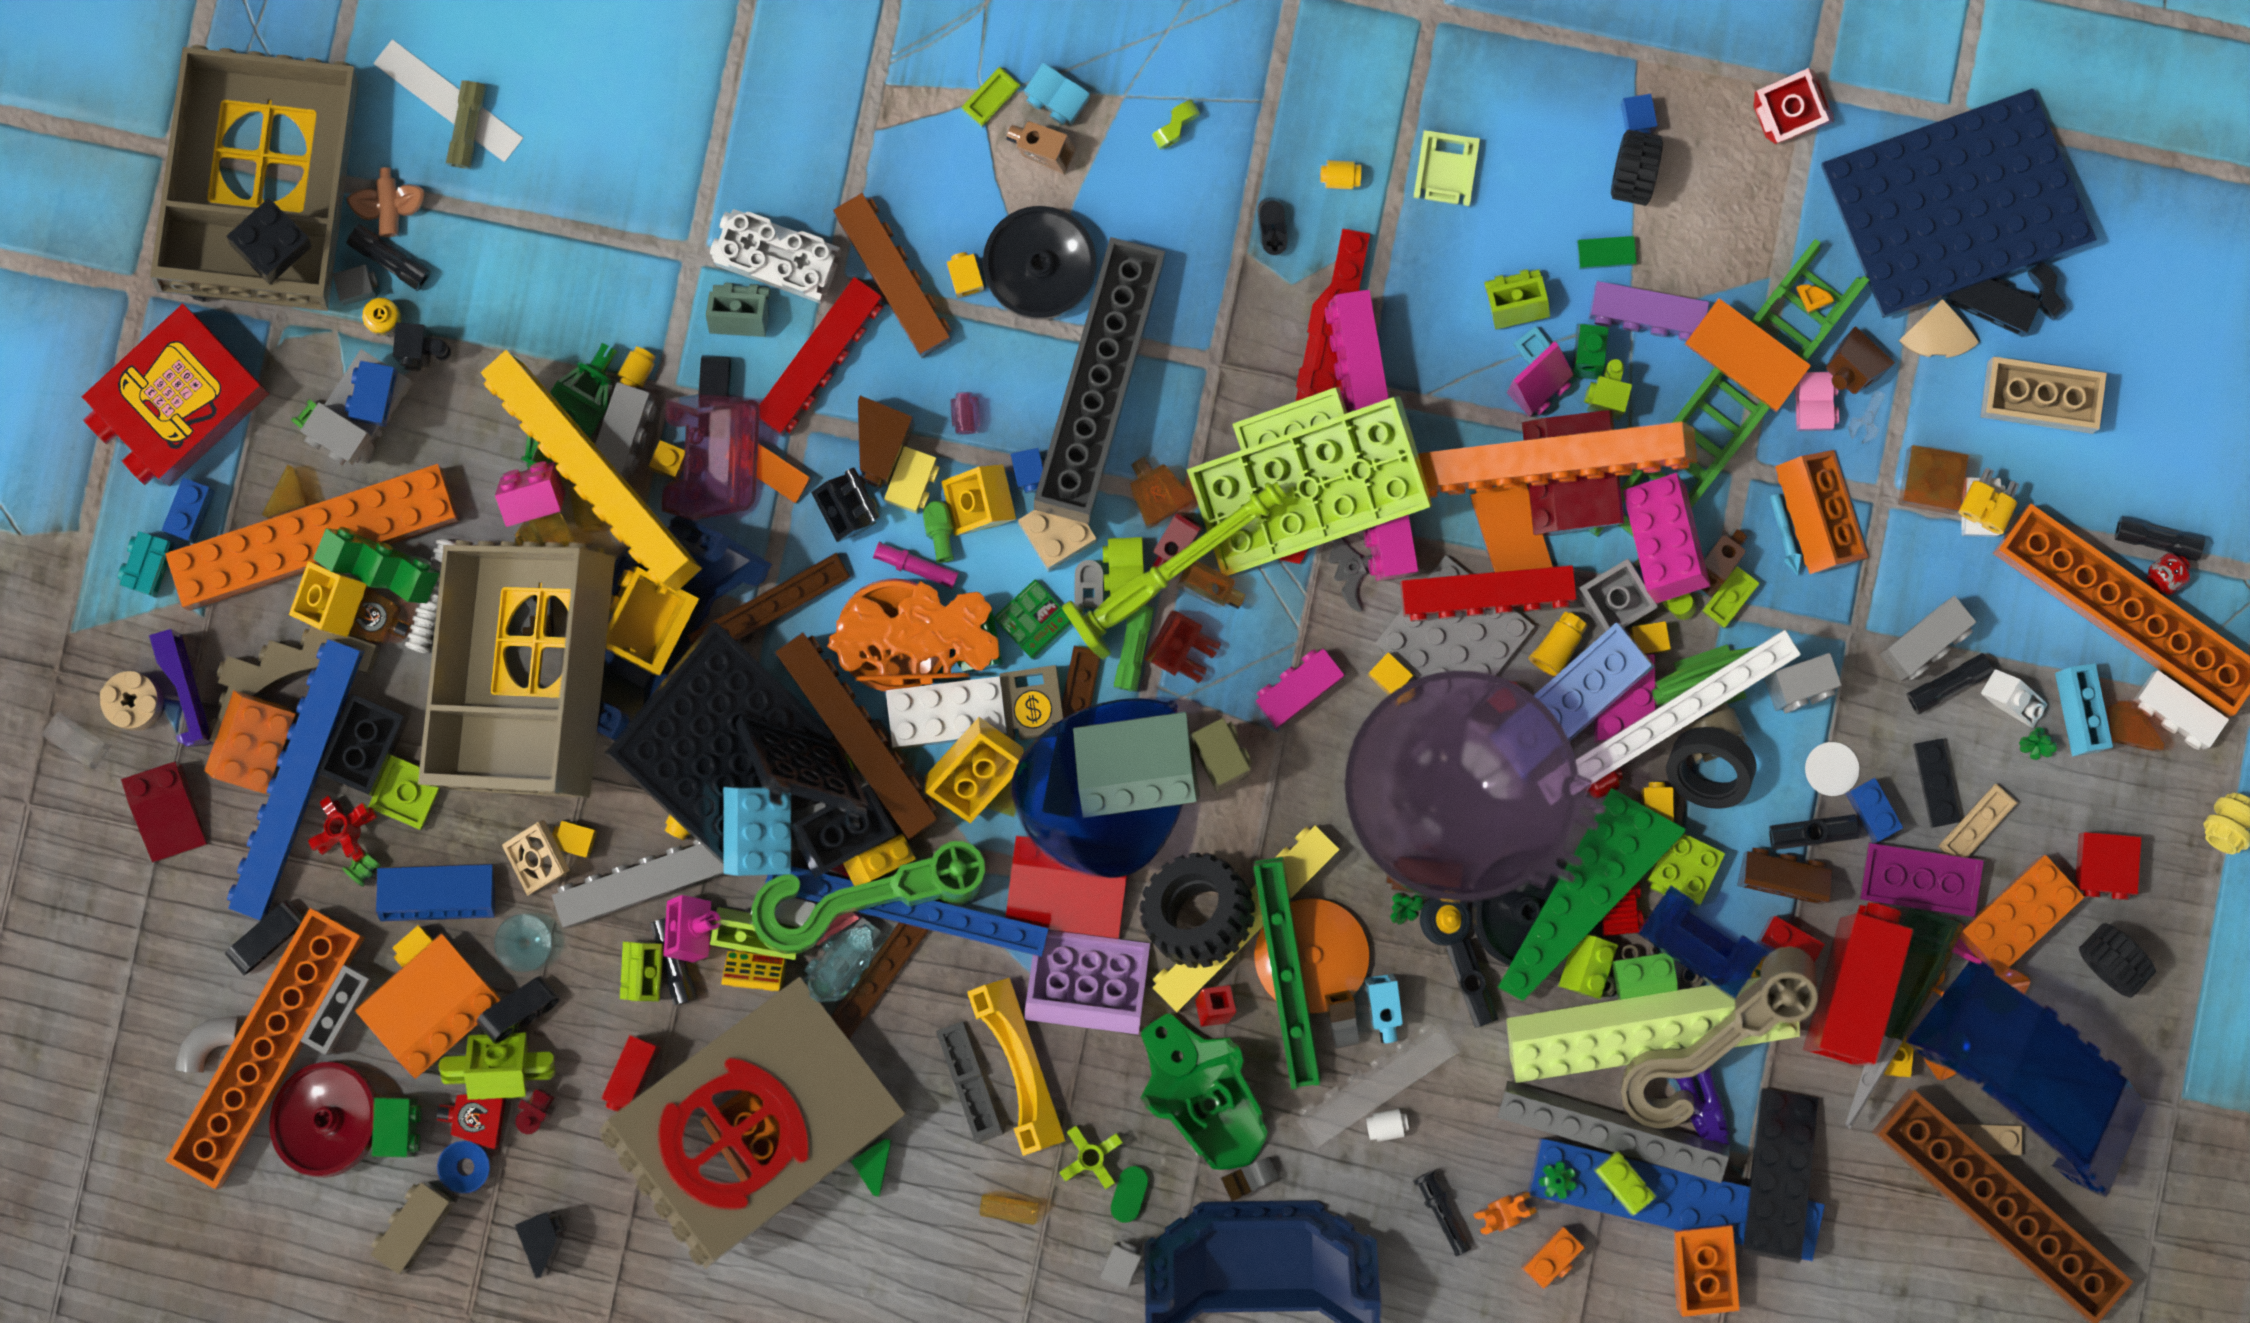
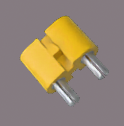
[1958,468,2020,534]

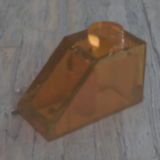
[2107,701,2164,752]

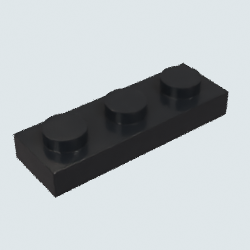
[1913,738,1961,828]

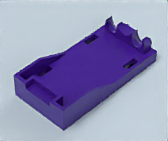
[149,629,213,747]

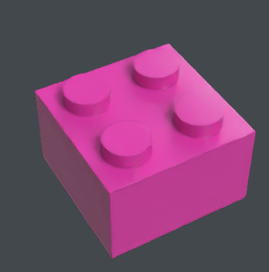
[495,462,566,527]

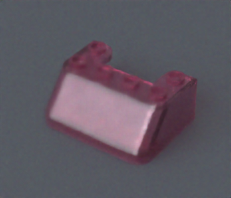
[661,394,760,521]

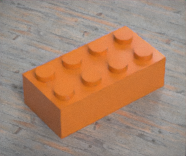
[1956,854,2084,976]

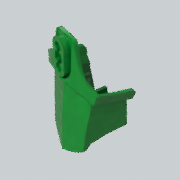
[1140,1014,1268,1170]

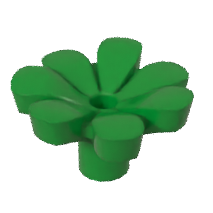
[2019,727,2057,760]
[1390,893,1424,925]
[1538,1161,1577,1200]

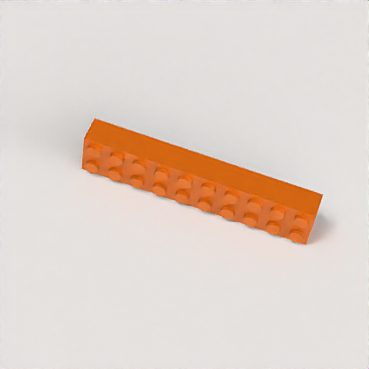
[1418,422,1697,498]
[165,464,460,611]
[1992,503,2250,718]
[165,908,365,1189]

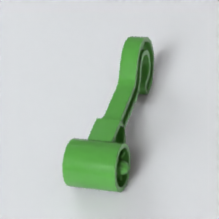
[752,841,985,954]

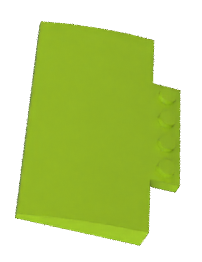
[1187,387,1432,577]

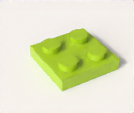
[368,755,440,831]

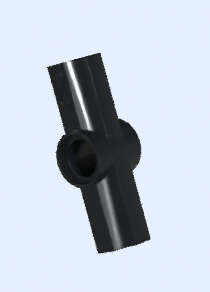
[1769,814,1859,850]
[1445,939,1499,1028]

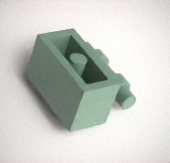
[706,282,770,337]

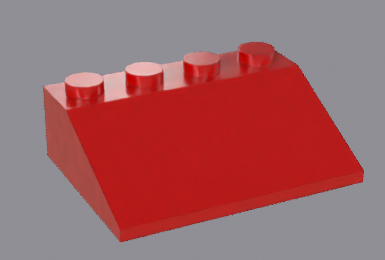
[1006,836,1130,939]

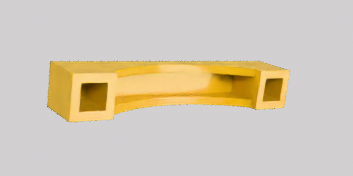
[967,977,1065,1156]

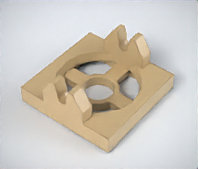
[502,820,570,896]

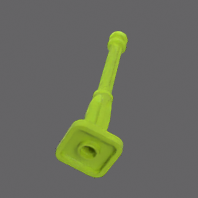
[1062,481,1287,660]

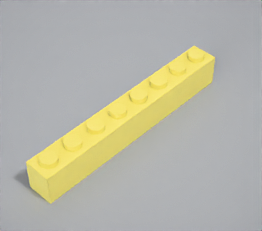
[1152,825,1340,1013]

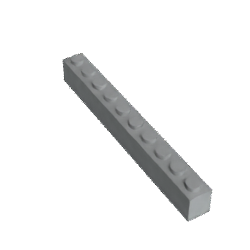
[552,800,826,929]

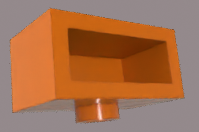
[1521,1226,1584,1289]

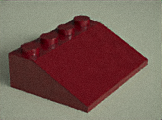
[1522,410,1624,536]

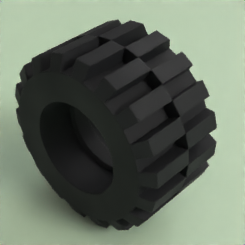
[1611,129,1663,206]
[2079,923,2156,998]

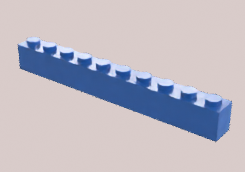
[227,639,364,920]

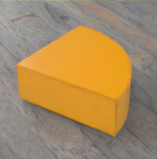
[1796,284,1834,314]

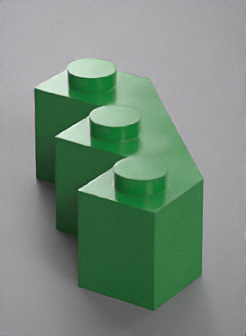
[313,527,440,604]

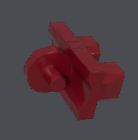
[515,1089,555,1135]

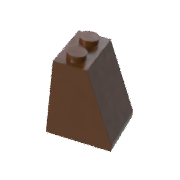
[858,395,915,489]

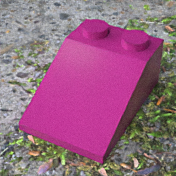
[1507,341,1573,417]

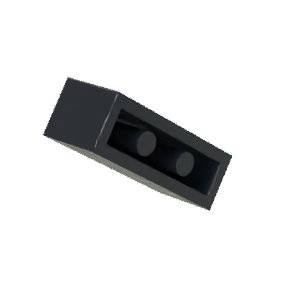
[1945,278,2041,337]

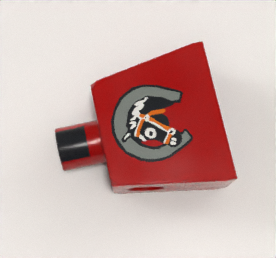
[437,1094,506,1149]

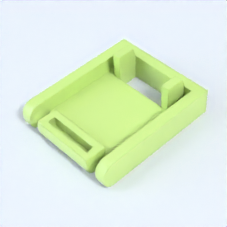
[1413,130,1480,206]

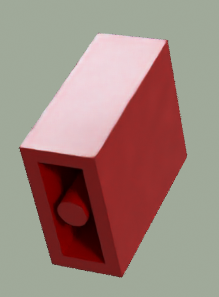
[601,1035,661,1112]

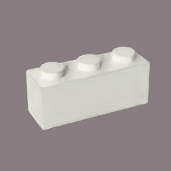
[2133,670,2229,750]

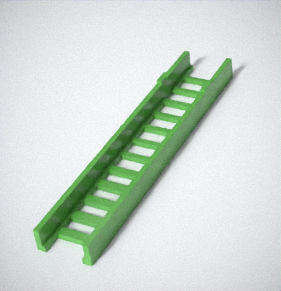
[1588,238,1869,572]

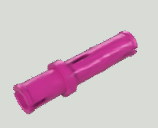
[873,541,959,589]

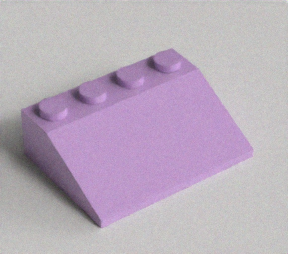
[1024,930,1150,1034]

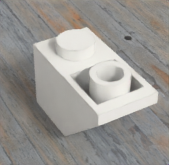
[1981,669,2048,728]

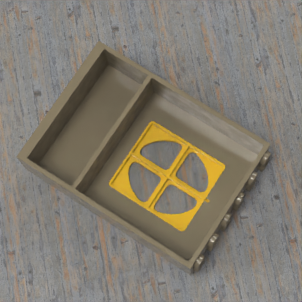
[150,45,359,311]
[418,540,615,798]

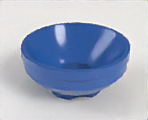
[437,1141,490,1194]

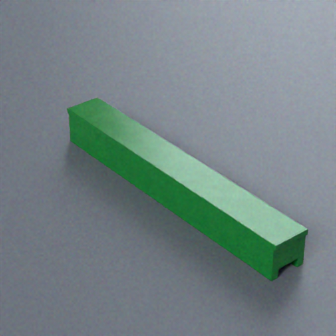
[1253,857,1321,1089]

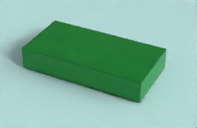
[1577,236,1637,269]

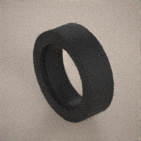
[1666,727,1757,809]

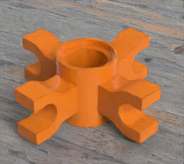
[1473,1191,1537,1235]

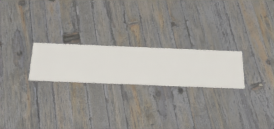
[373,40,523,162]

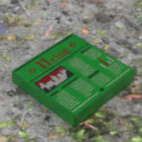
[994,579,1072,660]

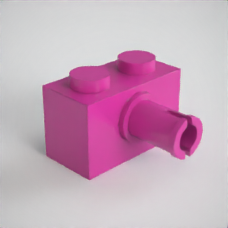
[664,895,721,962]

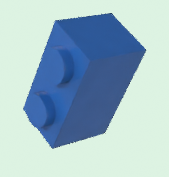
[345,360,398,427]
[162,477,215,544]
[1845,778,1903,843]

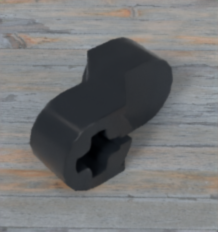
[1257,197,1287,256]
[2028,262,2067,320]

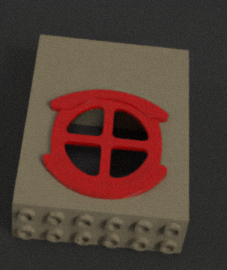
[599,977,906,1269]

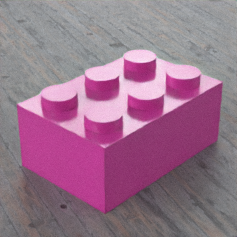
[1594,655,1655,743]

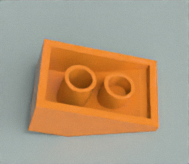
[1674,1225,1739,1317]

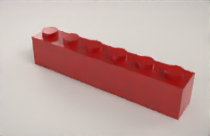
[753,277,884,437]
[1400,565,1576,622]

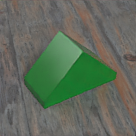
[851,1139,892,1197]

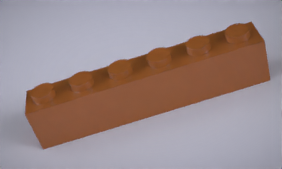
[833,193,952,359]

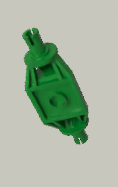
[520,343,617,472]

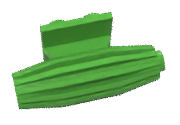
[1652,644,1773,710]

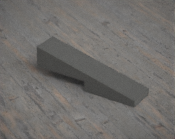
[936,1021,1003,1144]

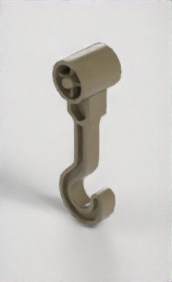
[1621,947,1817,1129]

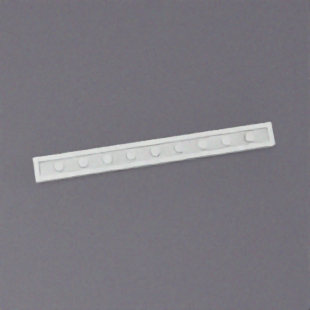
[1539,629,1801,806]

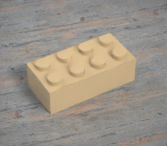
[1980,357,2107,434]

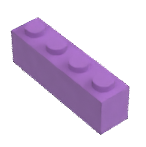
[1589,281,1709,342]

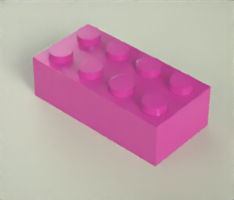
[1623,473,1710,604]

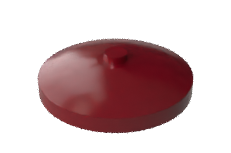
[269,1062,377,1178]

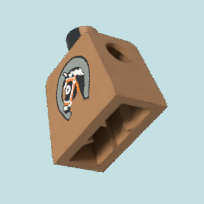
[1006,121,1076,175]

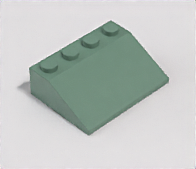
[1073,711,1200,818]

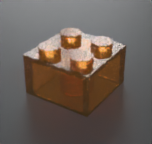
[1898,445,1969,515]

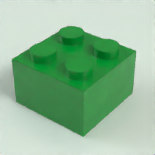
[372,1098,422,1157]

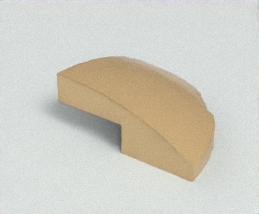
[1899,299,1979,358]

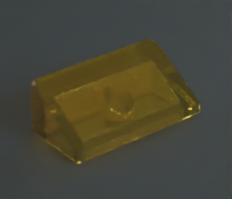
[979,1194,1039,1225]

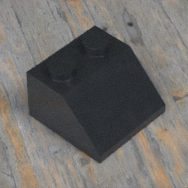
[514,1211,566,1279]

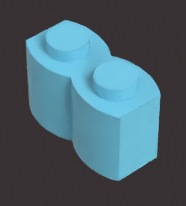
[1024,63,1091,125]

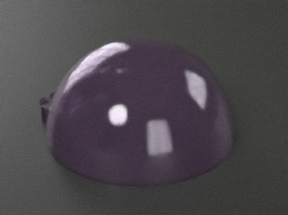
[1345,671,1606,902]

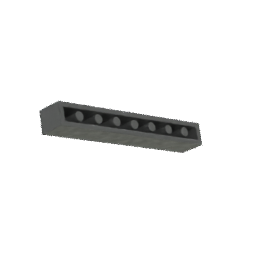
[1497,1081,1730,1183]

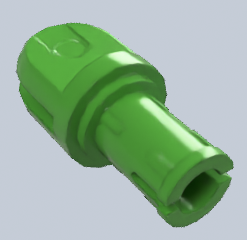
[923,501,954,563]

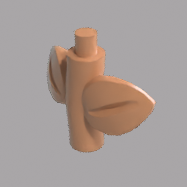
[346,168,424,237]

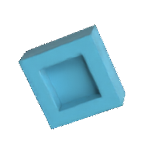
[1513,326,1550,365]

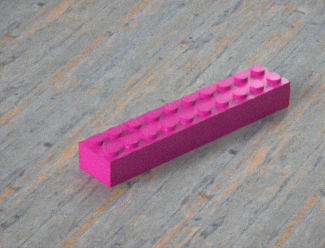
[1325,290,1418,582]

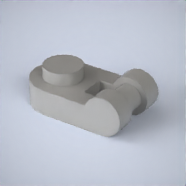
[1074,560,1103,610]

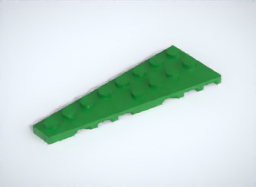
[1498,788,1686,1002]

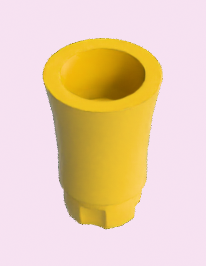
[1528,611,1588,677]

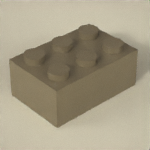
[371,1182,457,1275]

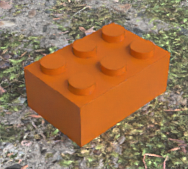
[204,690,295,794]

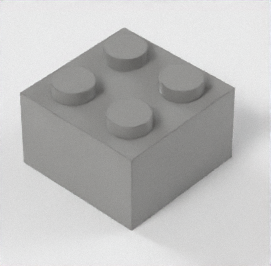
[1576,559,1658,634]

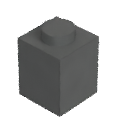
[333,265,379,305]

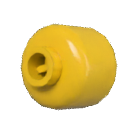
[362,297,402,337]

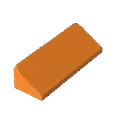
[725,431,811,504]

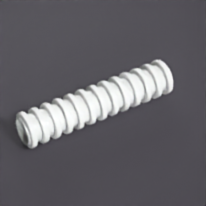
[405,539,456,654]

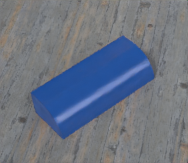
[376,864,495,922]

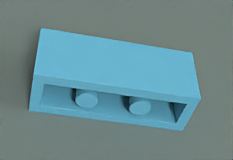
[2055,663,2113,757]

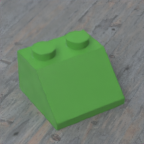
[1612,952,1678,1000]

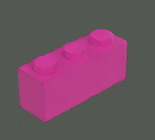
[1255,648,1344,730]

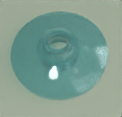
[494,914,552,972]

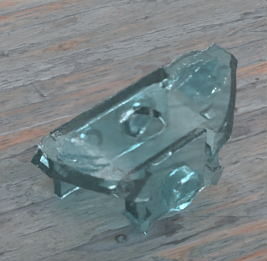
[803,924,873,1003]

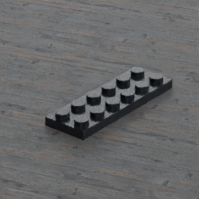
[1742,1088,1819,1263]

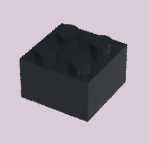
[226,198,312,285]

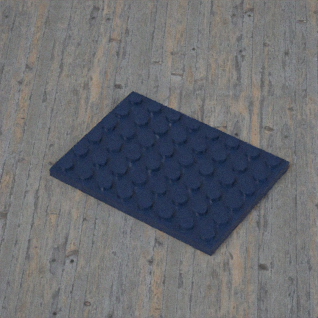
[1821,88,2097,318]

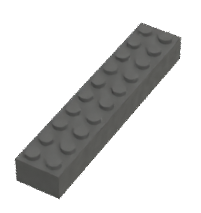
[1034,237,1165,524]

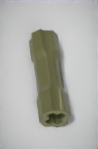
[446,80,486,169]

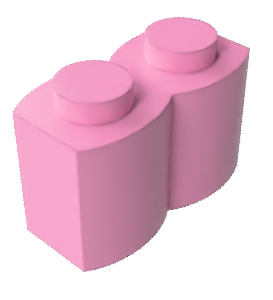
[1795,372,1839,431]

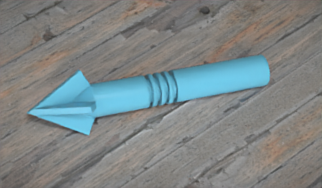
[1770,494,1802,576]

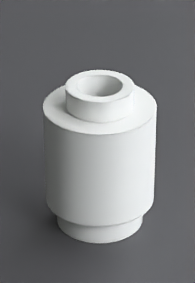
[1366,1109,1409,1142]

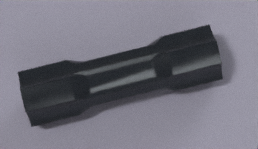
[346,224,431,291]
[2114,516,2205,561]
[1906,653,1994,715]
[650,918,699,1006]

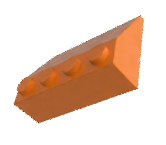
[355,933,501,1079]

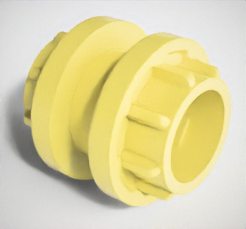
[2204,793,2250,854]

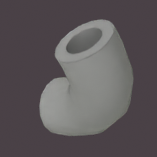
[175,1017,239,1073]

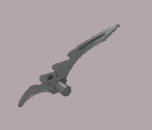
[1329,537,1373,612]

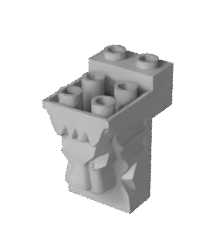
[300,349,413,465]

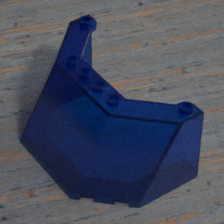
[1906,961,2147,1198]

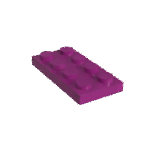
[1859,842,1984,917]

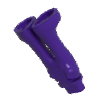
[1672,1064,1731,1147]

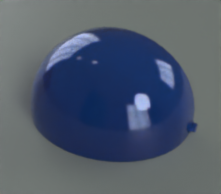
[1011,698,1183,878]

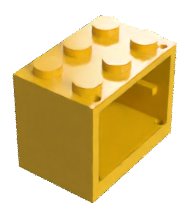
[606,567,699,676]

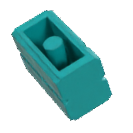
[118,531,175,598]

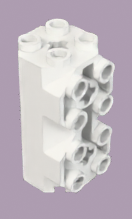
[710,209,841,304]

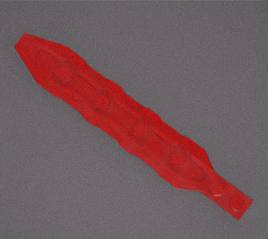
[1279,228,1370,565]

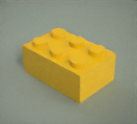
[925,717,1025,823]

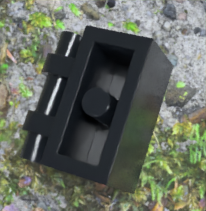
[393,323,451,371]
[811,467,880,542]

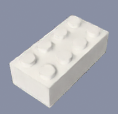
[886,676,1007,750]

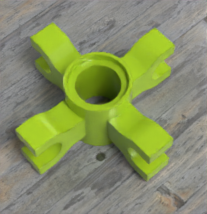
[1059,1126,1123,1190]

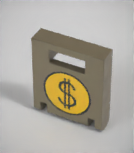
[999,665,1066,741]

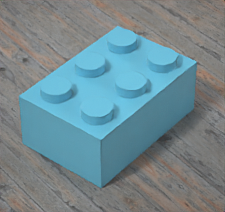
[724,786,791,876]

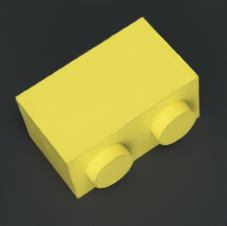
[884,446,940,514]

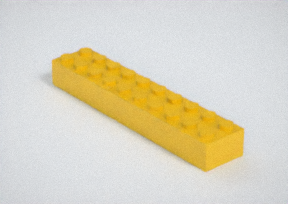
[481,350,702,592]

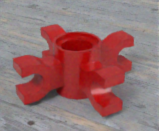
[308,796,377,862]

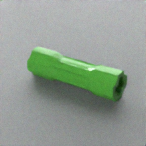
[1113,605,1154,692]

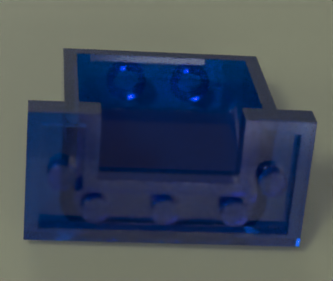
[1637,885,1767,1000]

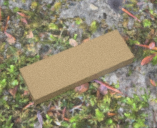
[1937,784,2017,857]

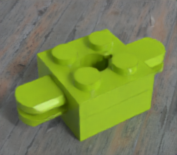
[438,1033,556,1099]

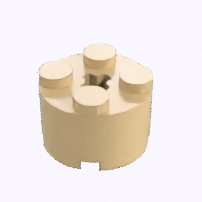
[100,671,164,731]

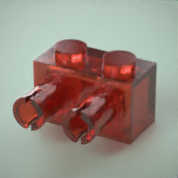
[1144,610,1221,683]

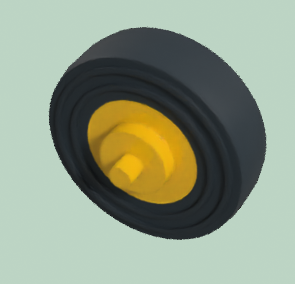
[1420,894,1471,946]

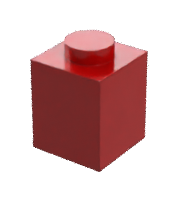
[1195,985,1236,1027]

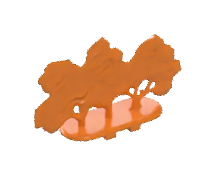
[827,581,999,685]

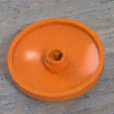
[836,578,942,692]
[1254,899,1369,1014]

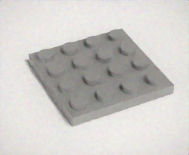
[1374,556,1535,715]

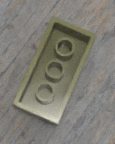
[1191,718,1252,793]

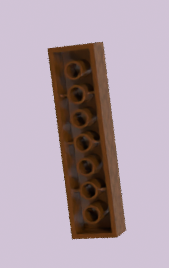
[775,632,939,842]

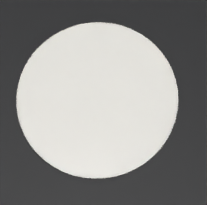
[1805,742,1859,796]

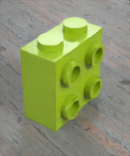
[1646,833,1725,908]

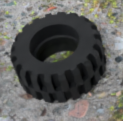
[1139,852,1255,968]

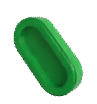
[1111,1166,1148,1223]

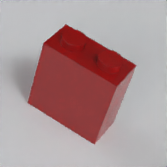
[2075,832,2141,900]

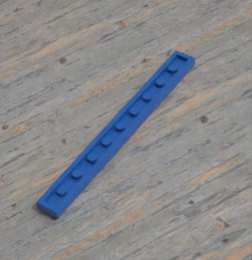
[765,866,1049,957]

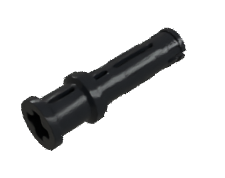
[1413,1169,1472,1257]

